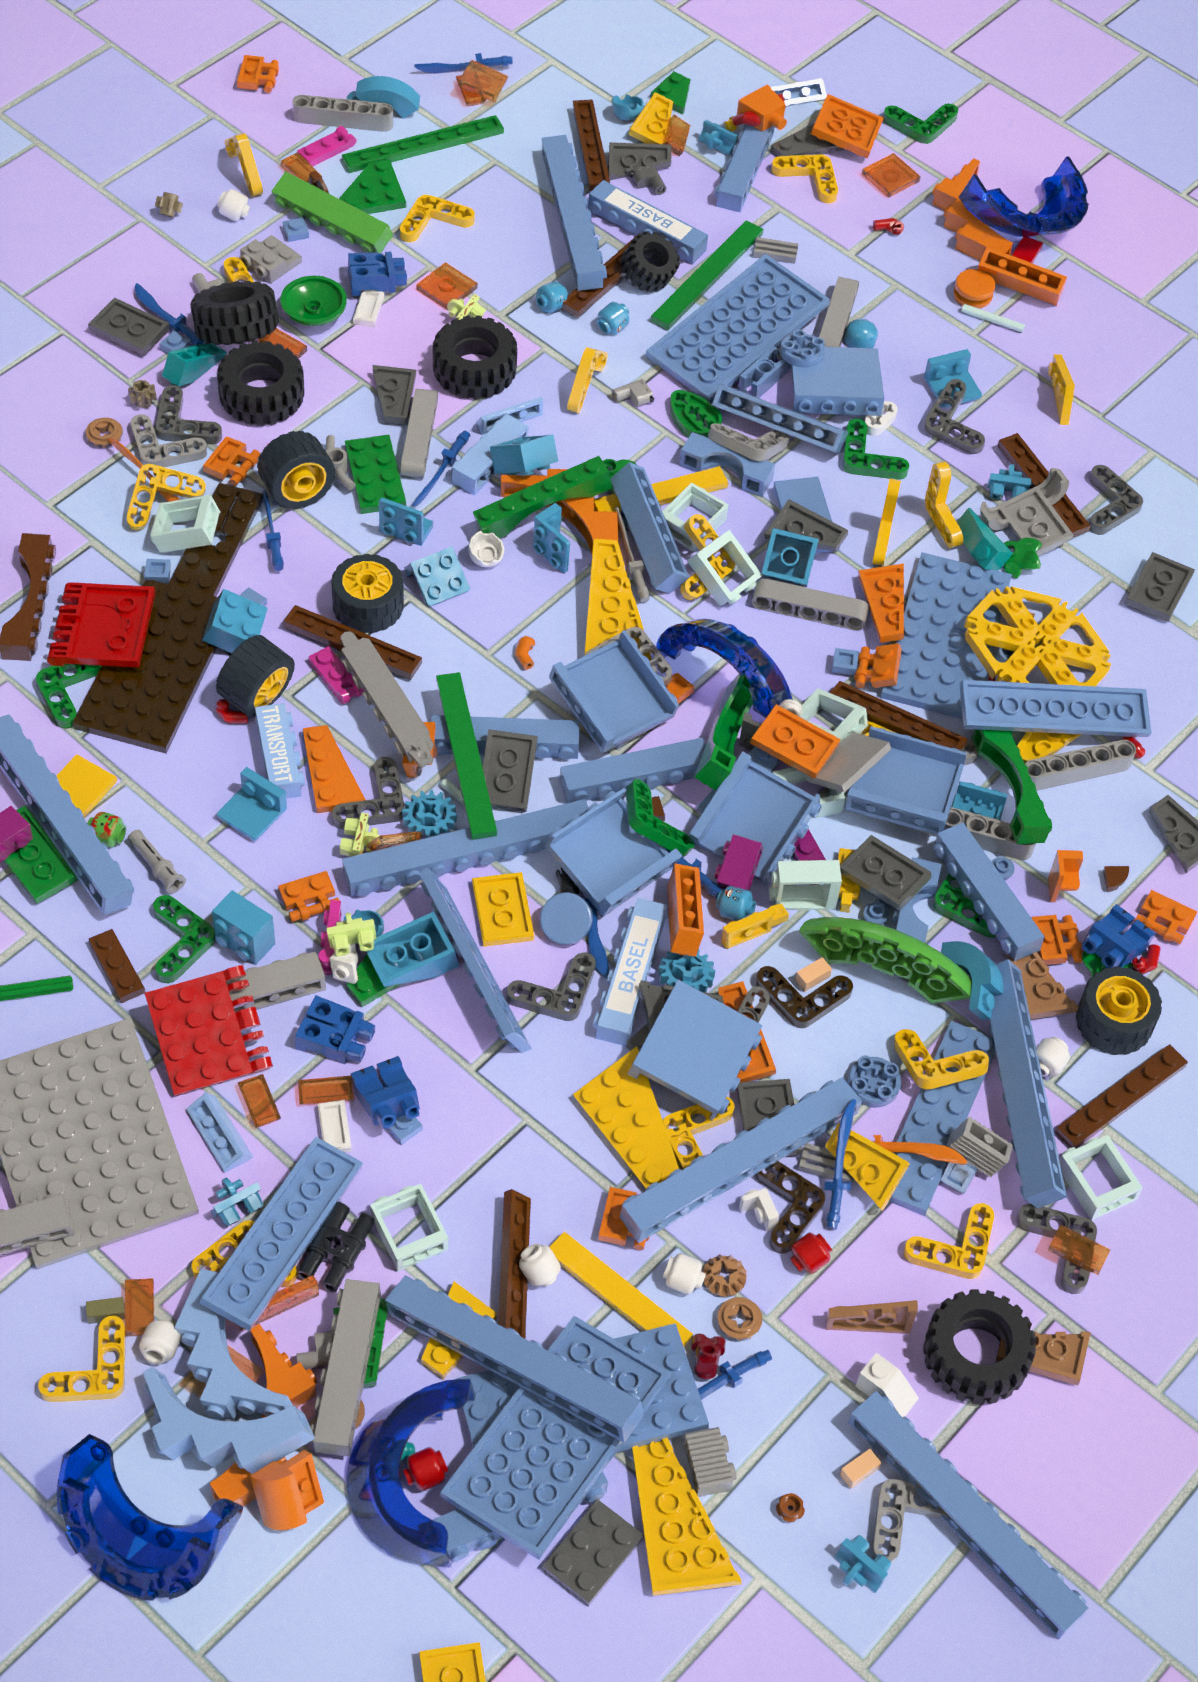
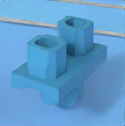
[698,120,738,155]
[987,464,1031,499]
[211,1177,264,1228]
[834,1535,892,1593]

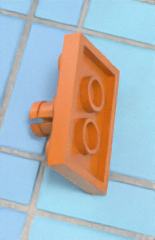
[750,704,841,779]

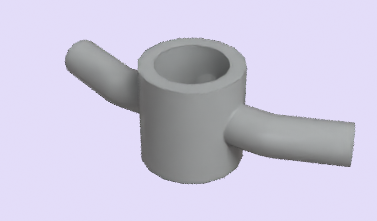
[325,435,356,490]

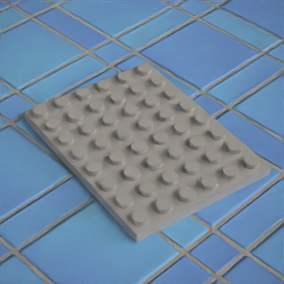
[0,1017,199,1270]

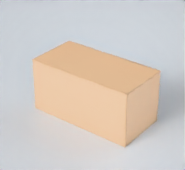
[795,957,832,992]
[840,1449,881,1489]

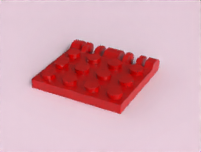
[47,582,156,667]
[144,965,273,1097]

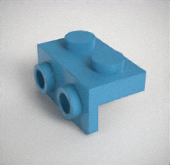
[952,781,1008,820]

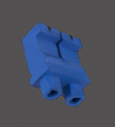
[348,251,407,296]
[1081,904,1156,968]
[295,995,376,1065]
[350,1056,420,1129]

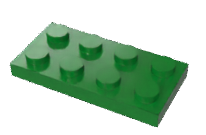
[344,434,406,514]
[3,805,79,904]

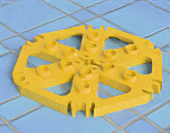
[964,586,1111,686]

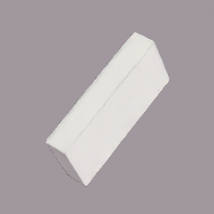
[353,290,384,328]
[318,1100,352,1153]

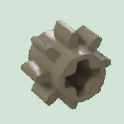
[155,192,183,217]
[128,380,157,408]

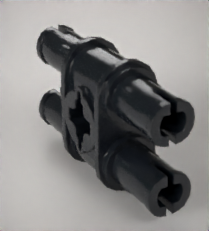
[297,1202,375,1293]

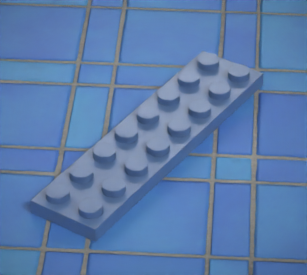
[959,680,1152,737]
[419,867,532,1053]
[889,1021,995,1216]
[200,1137,363,1331]

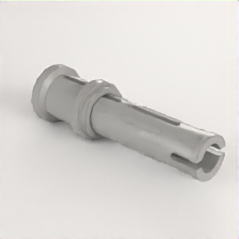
[128,829,186,894]

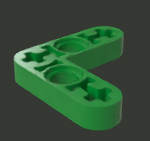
[883,103,958,144]
[843,419,910,480]
[36,664,102,729]
[626,779,695,856]
[933,873,996,938]
[153,895,216,984]

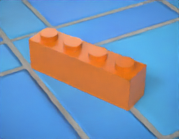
[978,247,1067,306]
[667,863,704,957]

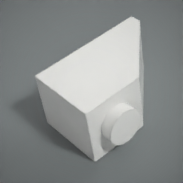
[855,1352,919,1417]

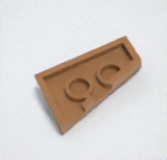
[1005,952,1079,1019]
[826,1300,918,1334]
[995,1332,1091,1386]

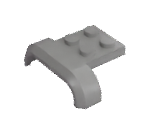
[980,468,1073,556]

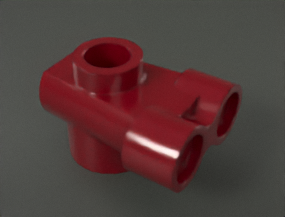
[691,1333,726,1379]

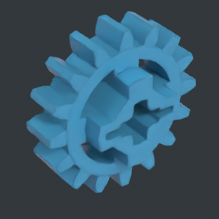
[402,790,457,839]
[658,949,716,993]

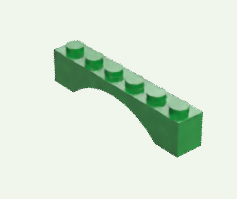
[473,456,612,539]
[695,670,762,790]
[971,729,1052,844]

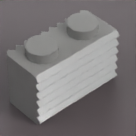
[947,1117,1013,1178]
[683,1427,736,1497]

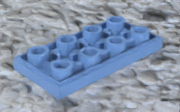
[773,476,840,553]

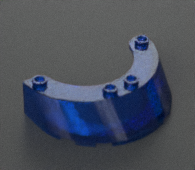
[958,156,1089,237]
[656,618,793,718]
[346,1379,476,1568]
[57,1434,244,1601]

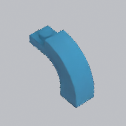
[346,76,420,118]
[941,941,1004,1020]

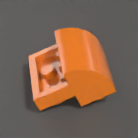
[250,1450,324,1530]

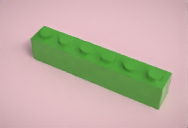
[271,171,393,253]

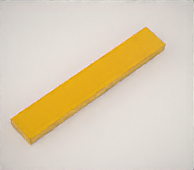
[594,466,729,512]
[549,1231,693,1347]

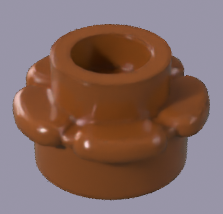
[776,1493,805,1522]

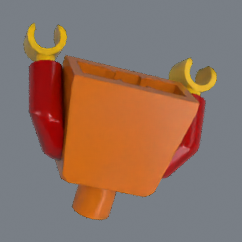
[724,84,787,132]

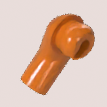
[515,636,535,670]

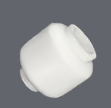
[217,189,250,222]
[1036,1037,1070,1077]
[519,1244,560,1287]
[662,1253,706,1295]
[139,1320,181,1364]

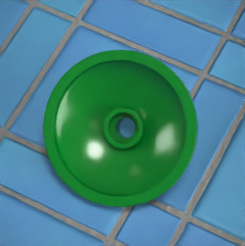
[280,275,347,326]

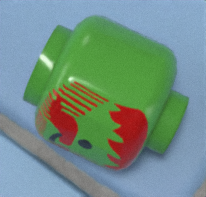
[87,811,127,848]

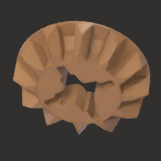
[86,417,123,448]
[703,1254,747,1297]
[717,1297,763,1341]

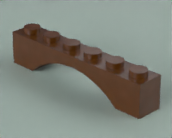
[0,533,56,661]

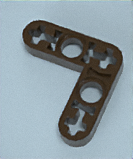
[756,966,853,1029]
[755,1161,825,1254]

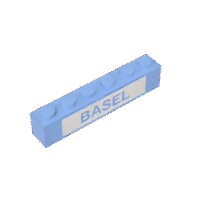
[593,898,667,1046]

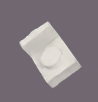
[330,944,358,984]
[739,1188,779,1231]

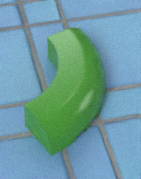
[798,917,972,1004]

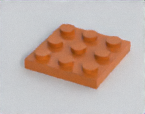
[811,94,884,158]

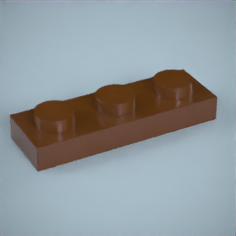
[88,929,145,1003]

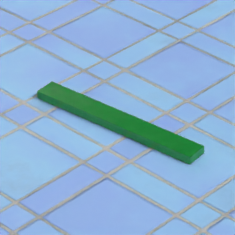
[342,115,504,173]
[651,220,764,330]
[436,672,497,840]

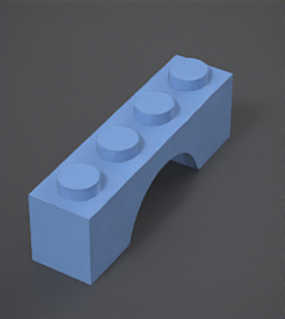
[679,432,775,497]
[891,857,942,943]

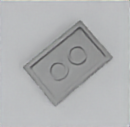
[805,732,891,792]

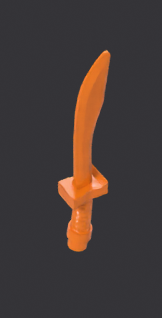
[108,438,181,502]
[872,1135,967,1165]

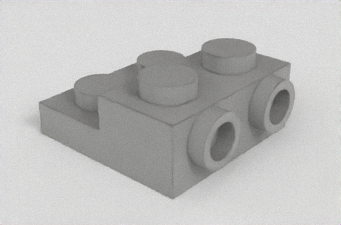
[240,235,302,284]

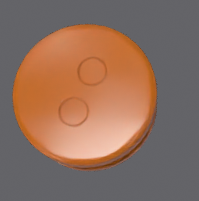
[953,269,995,309]

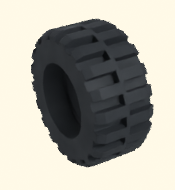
[190,281,279,345]
[433,315,518,400]
[217,341,305,426]
[923,1289,1036,1405]

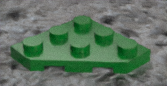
[339,159,406,214]

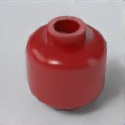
[790,1232,833,1274]
[403,1447,449,1491]

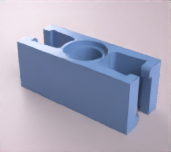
[738,346,790,398]

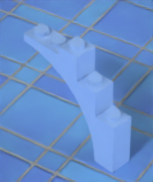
[175,1269,292,1419]
[143,1366,315,1474]

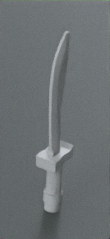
[616,507,650,603]

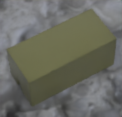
[86,1297,126,1324]

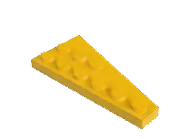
[584,539,652,661]
[573,1046,679,1189]
[632,1438,742,1596]

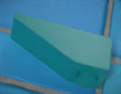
[162,343,227,387]
[957,508,1013,571]

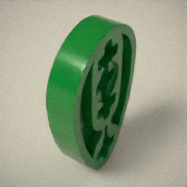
[670,390,722,438]

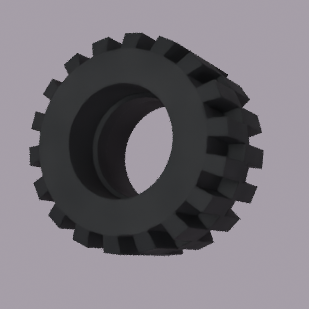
[621,231,680,292]

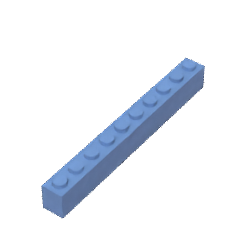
[542,135,607,291]
[0,714,134,915]
[342,799,588,897]
[989,959,1067,1208]
[620,1077,862,1243]
[385,1275,644,1443]
[848,1391,1089,1639]

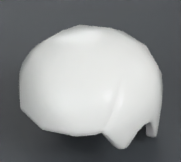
[468,531,505,567]

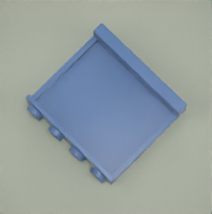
[789,347,885,416]
[549,630,679,754]
[845,726,967,835]
[690,751,822,885]
[545,788,682,916]
[627,979,763,1121]

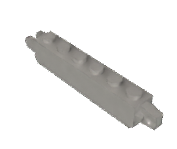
[340,631,434,768]

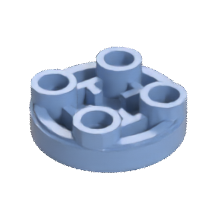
[780,329,825,367]
[540,893,592,945]
[847,1055,901,1108]

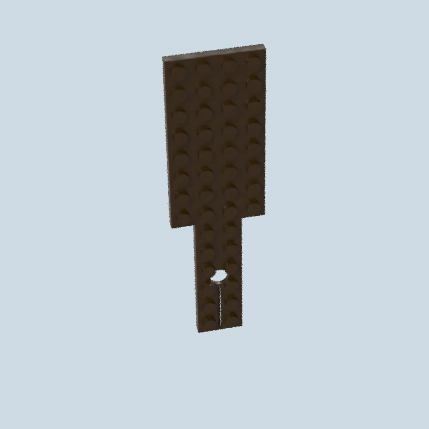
[73,483,263,754]

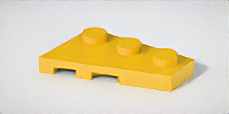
[1017,732,1082,764]
[825,1123,910,1211]
[421,1281,498,1380]

